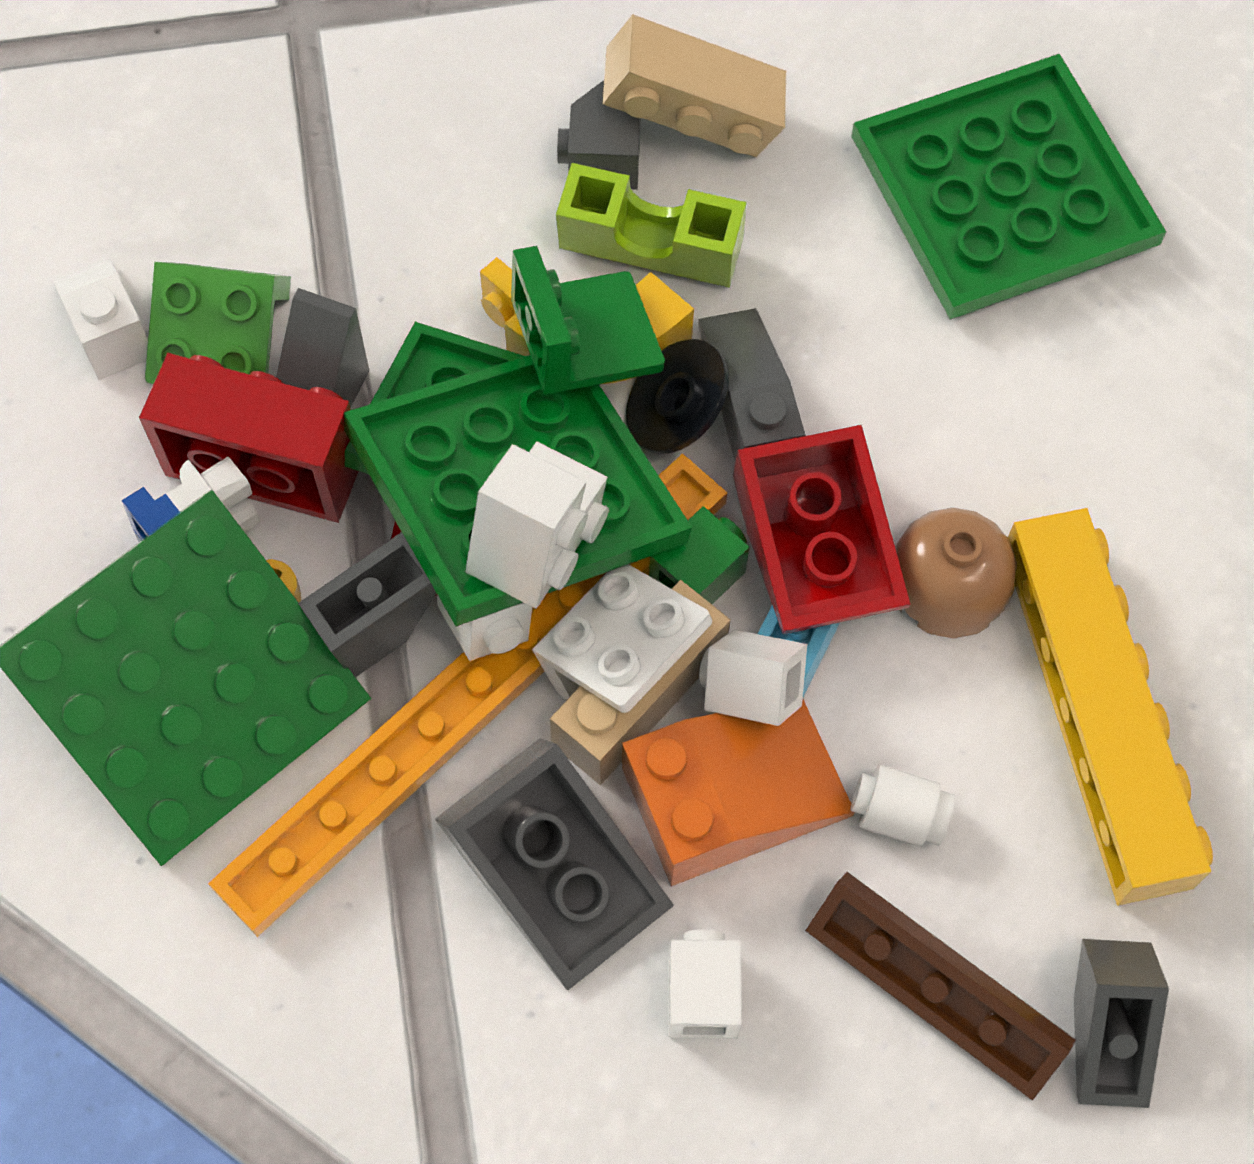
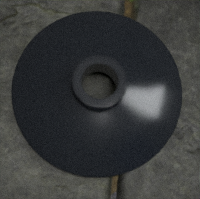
[626,339,729,454]

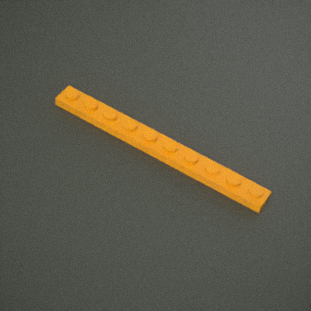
[208,453,728,937]

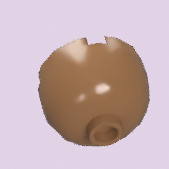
[895,507,1017,638]

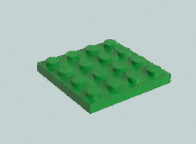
[851,53,1166,320]
[344,355,692,627]
[0,490,372,866]

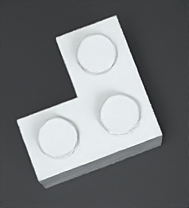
[465,442,609,609]

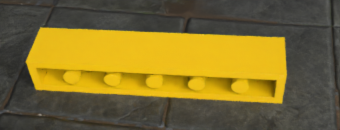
[1008,508,1213,906]

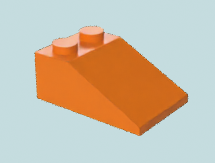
[622,699,855,886]

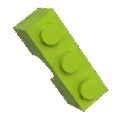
[556,163,747,288]

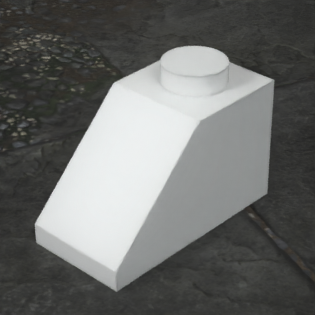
[54,259,148,380]

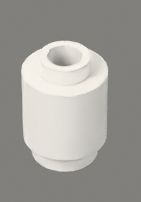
[850,764,955,847]

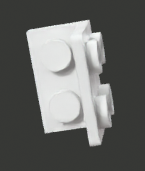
[532,564,712,713]

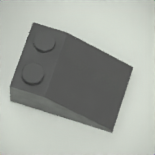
[435,738,674,990]

